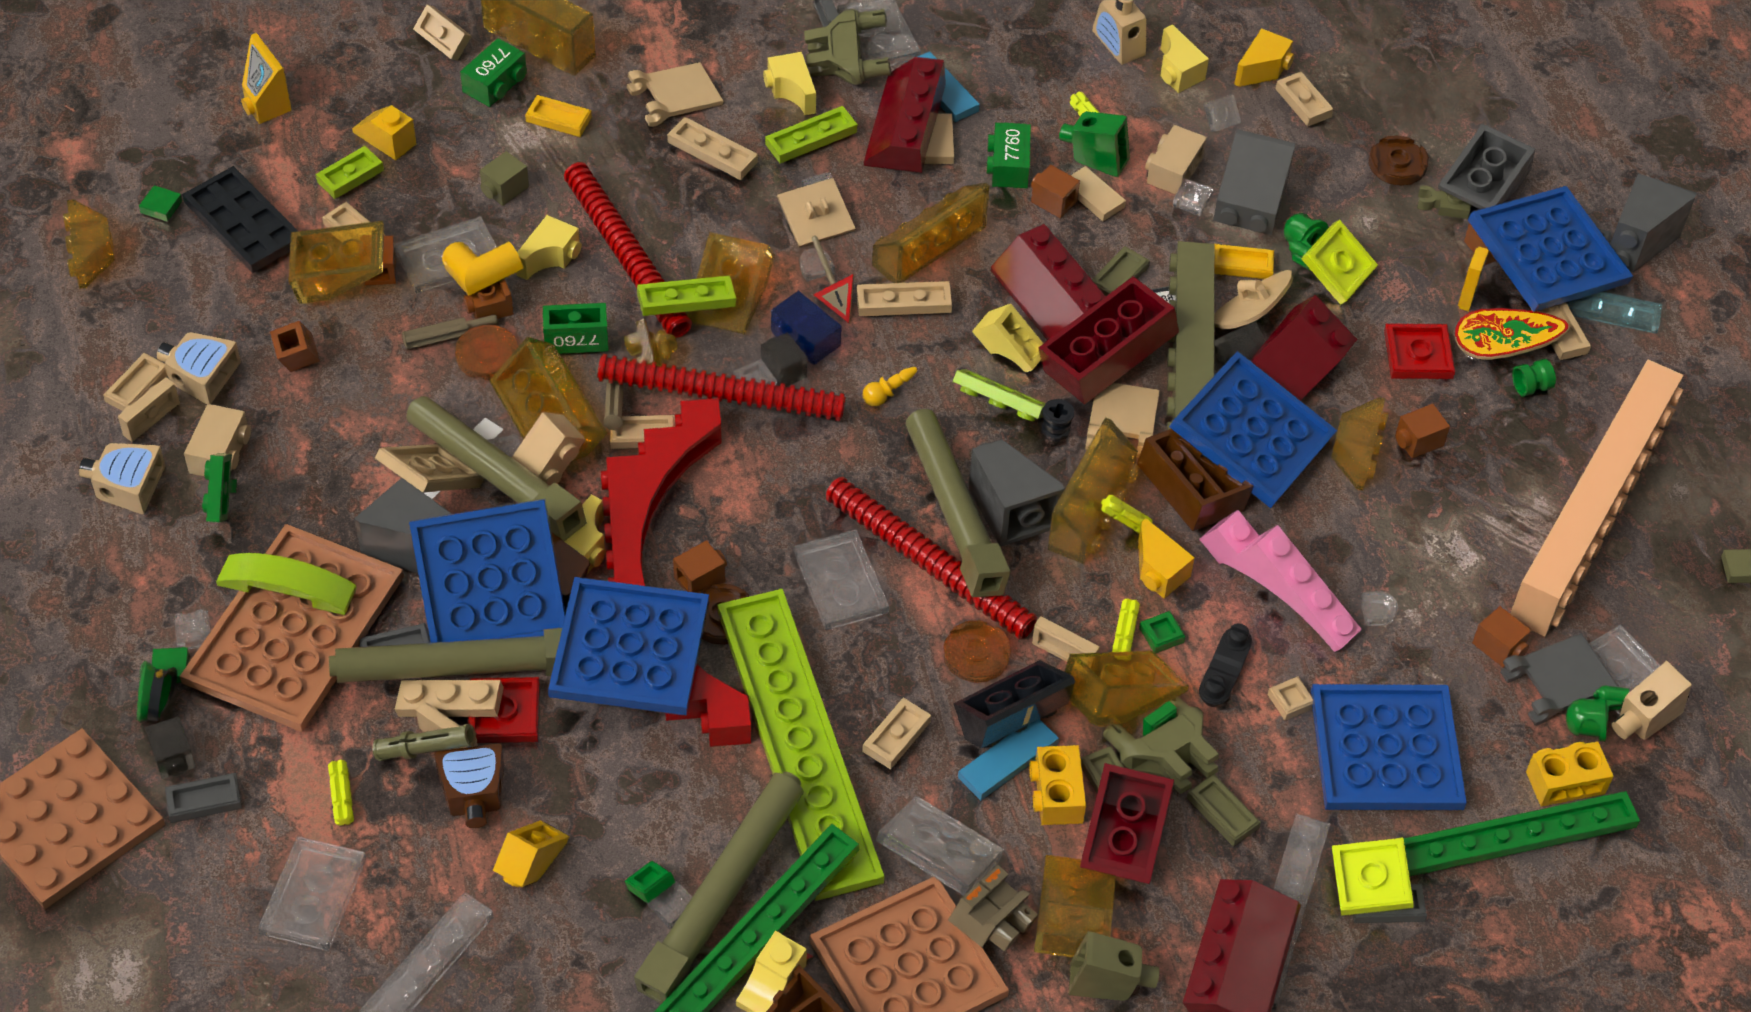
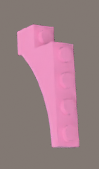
[1199,510,1362,652]

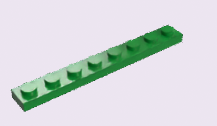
[1404,791,1640,877]
[654,824,860,1012]

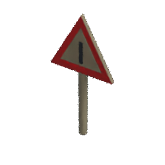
[812,236,854,324]

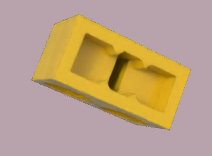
[1526,741,1614,807]
[1029,745,1086,825]

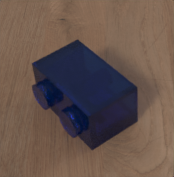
[771,290,842,365]

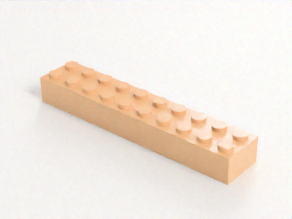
[1510,359,1684,637]

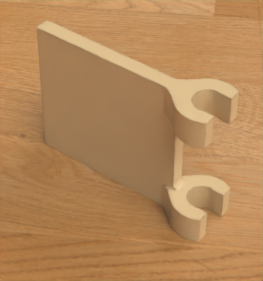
[627,62,723,127]
[1085,383,1159,458]

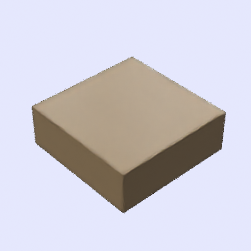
[1267,676,1313,720]

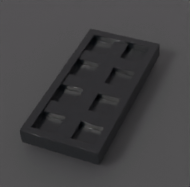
[182,166,304,273]

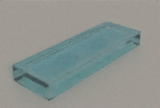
[1566,291,1662,334]

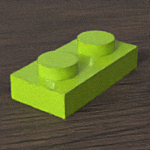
[316,146,384,199]

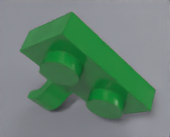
[202,453,237,522]

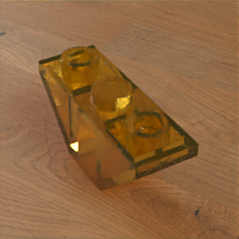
[63,199,115,289]
[1331,397,1388,491]

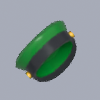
[137,661,177,723]

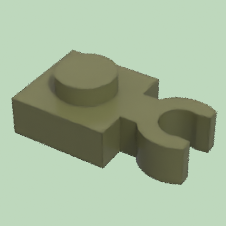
[1417,186,1470,219]

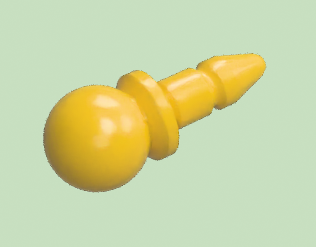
[862,367,918,406]

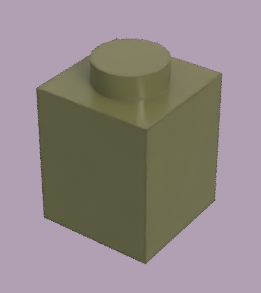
[480,151,529,206]

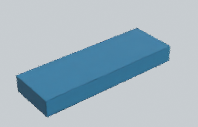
[918,51,980,122]
[958,719,1059,801]

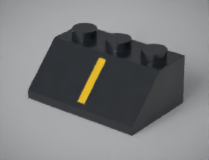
[953,660,1075,748]

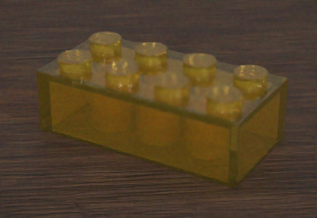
[481,0,596,76]

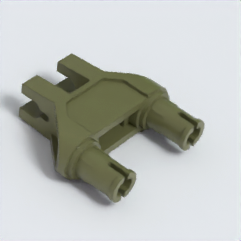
[804,8,891,85]
[1103,690,1219,794]

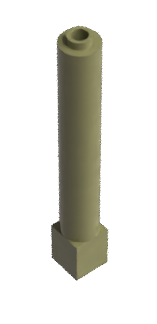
[407,396,587,541]
[906,409,1011,597]
[329,628,562,683]
[634,772,804,1004]

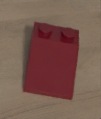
[1250,295,1358,401]
[1080,763,1175,885]

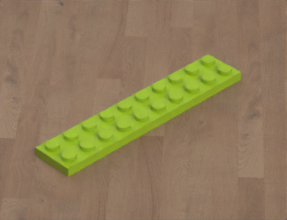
[718,589,885,901]

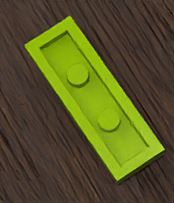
[765,106,858,164]
[637,275,736,316]
[953,369,1045,421]

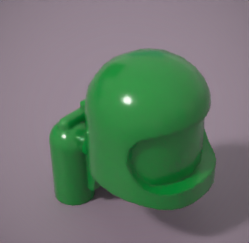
[1283,213,1329,271]
[1566,685,1629,742]

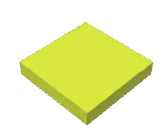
[1301,219,1378,305]
[1332,838,1414,916]

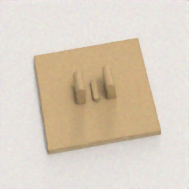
[777,178,856,248]

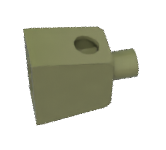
[1068,931,1159,1001]

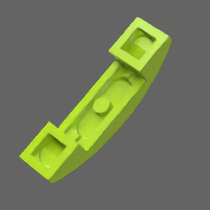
[216,553,357,615]

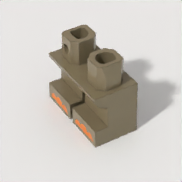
[948,865,1038,952]

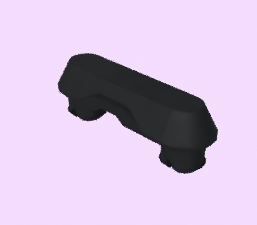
[1199,623,1252,707]

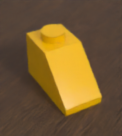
[1234,28,1294,87]
[352,105,416,161]
[1138,518,1195,599]
[493,820,570,887]

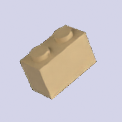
[1145,125,1207,196]
[184,404,251,477]
[512,412,586,485]

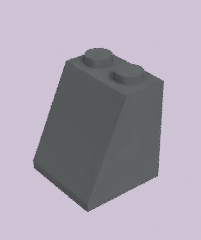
[1213,129,1296,235]
[1610,173,1697,272]
[969,439,1065,547]
[354,478,452,573]

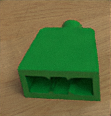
[1059,111,1130,177]

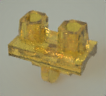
[624,318,678,366]

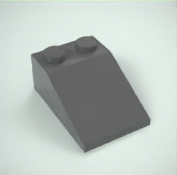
[1438,124,1536,209]

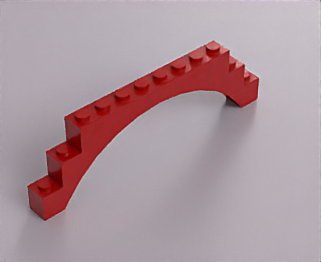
[601,398,751,747]

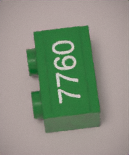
[460,38,527,107]
[986,122,1031,188]
[543,303,609,354]

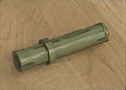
[372,724,476,761]

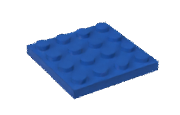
[1468,186,1633,312]
[1169,351,1337,508]
[409,499,566,643]
[548,577,709,715]
[1311,684,1467,810]

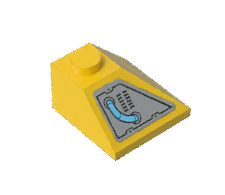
[241,33,292,124]

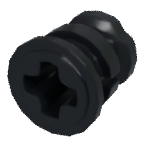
[1042,399,1074,442]

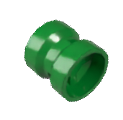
[1512,359,1556,396]

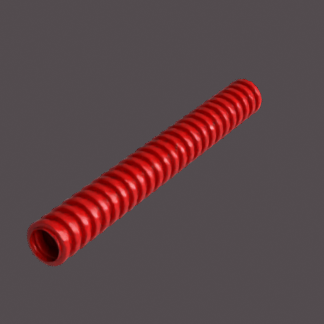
[564,162,692,338]
[597,354,846,421]
[826,477,1037,640]

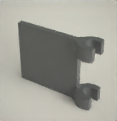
[1500,633,1617,725]

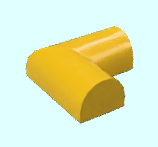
[442,241,524,296]

